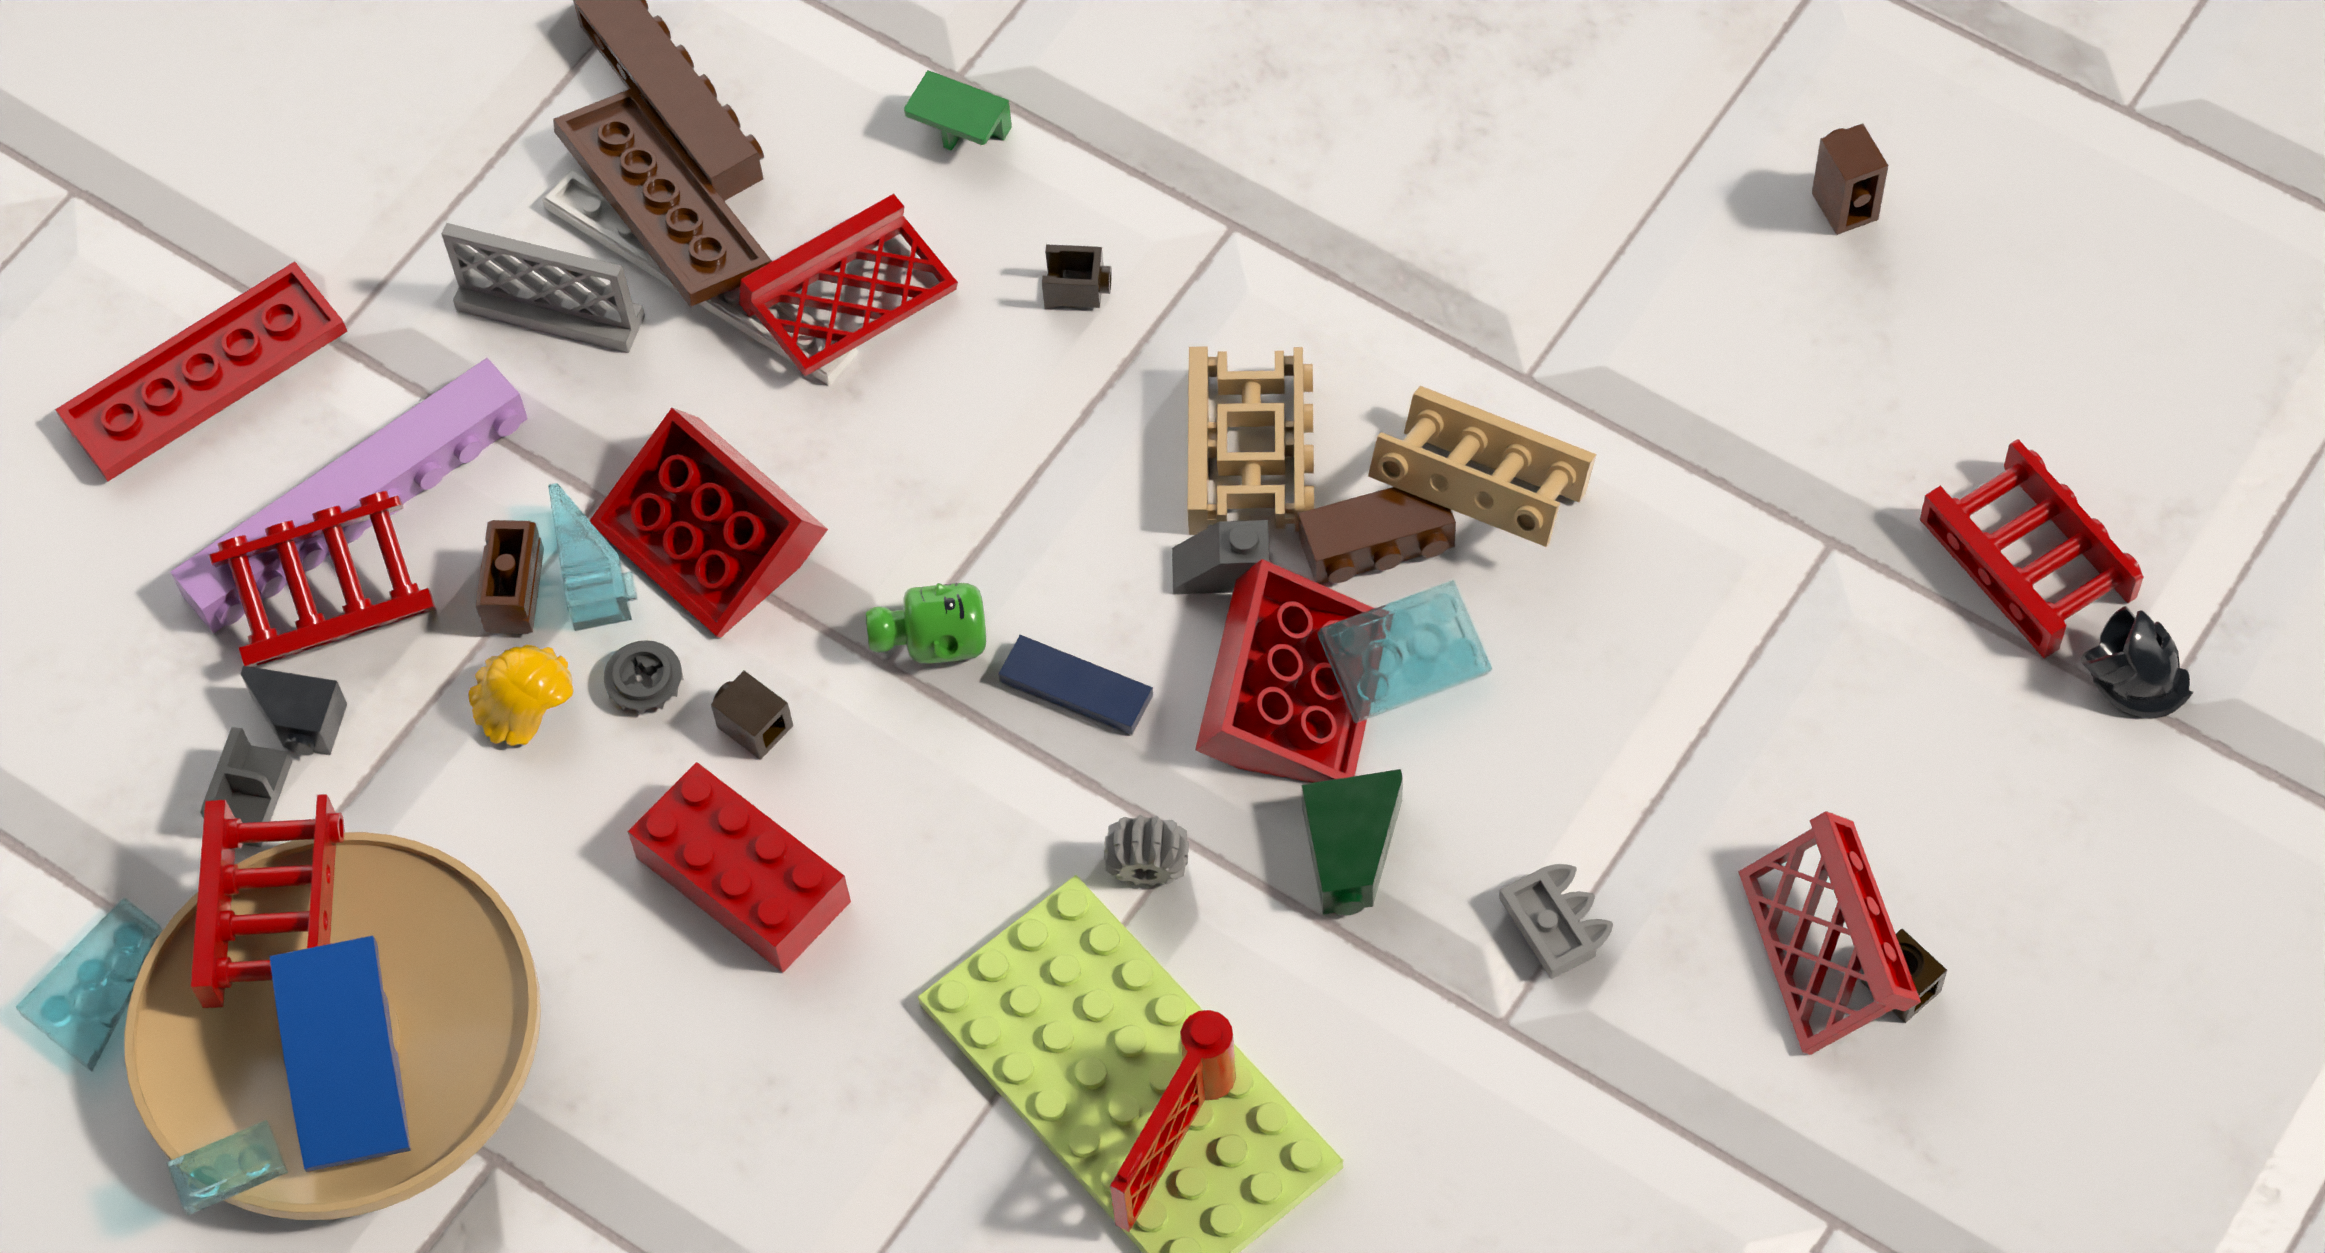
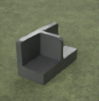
[200,727,292,848]

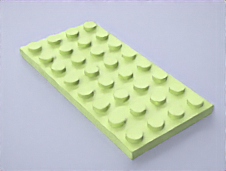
[918,875,1343,1253]

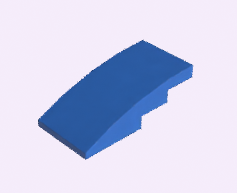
[269,935,411,1172]

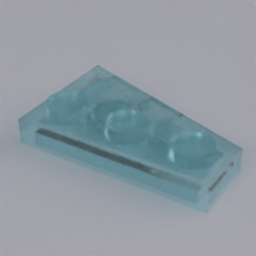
[16,897,163,1072]

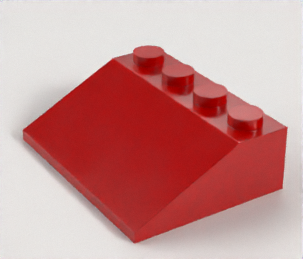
[588,408,828,638]
[1195,559,1390,783]

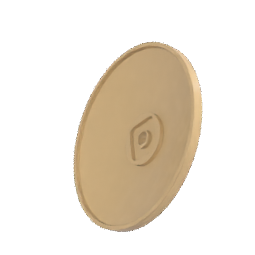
[124,832,541,1220]

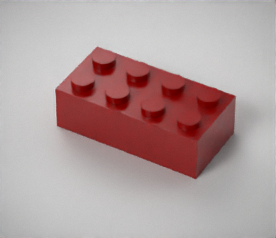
[627,762,851,973]

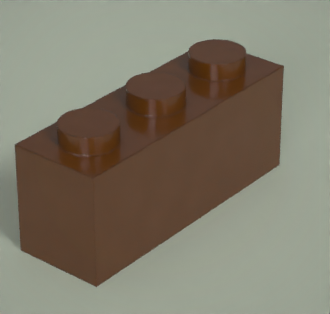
[1298,487,1456,584]

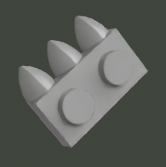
[1499,864,1613,979]

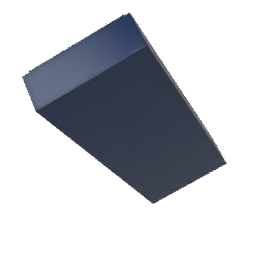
[998,635,1153,735]

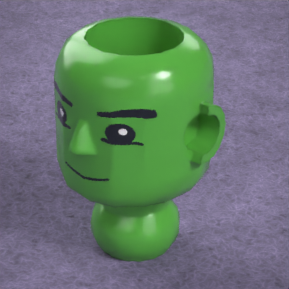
[866,583,986,664]

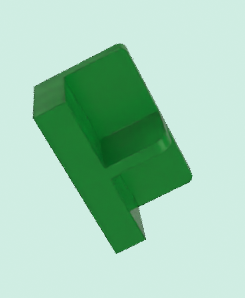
[904,70,1012,150]

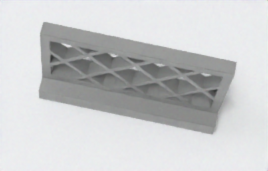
[441,223,645,353]

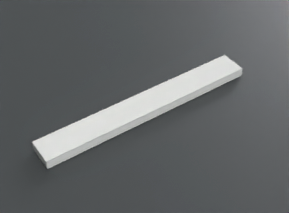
[542,169,858,386]

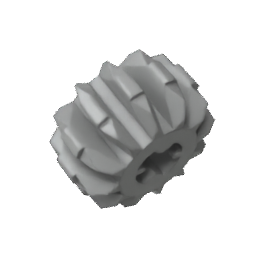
[1104,815,1189,886]

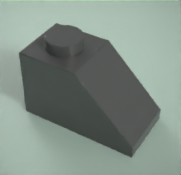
[1172,520,1269,594]

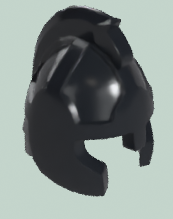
[2081,606,2194,718]

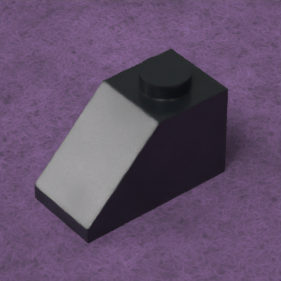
[240,666,347,756]

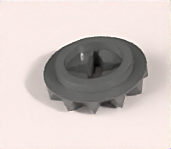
[604,640,684,715]

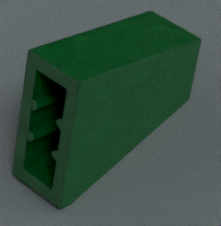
[1301,769,1403,916]

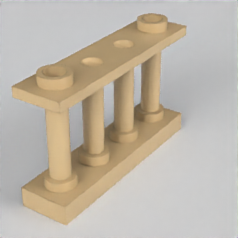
[1368,386,1597,547]

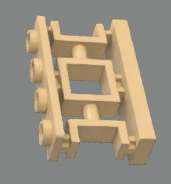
[1187,346,1314,535]

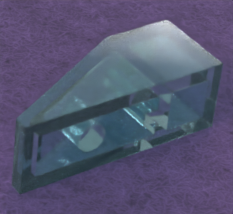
[548,483,638,631]

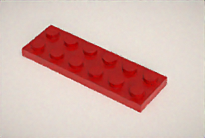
[55,261,348,482]

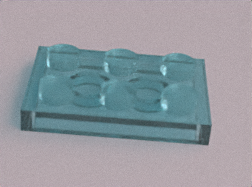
[1317,580,1492,723]

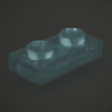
[166,1120,288,1215]

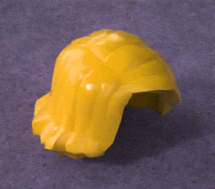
[468,644,574,746]

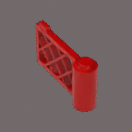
[1110,1010,1236,1232]

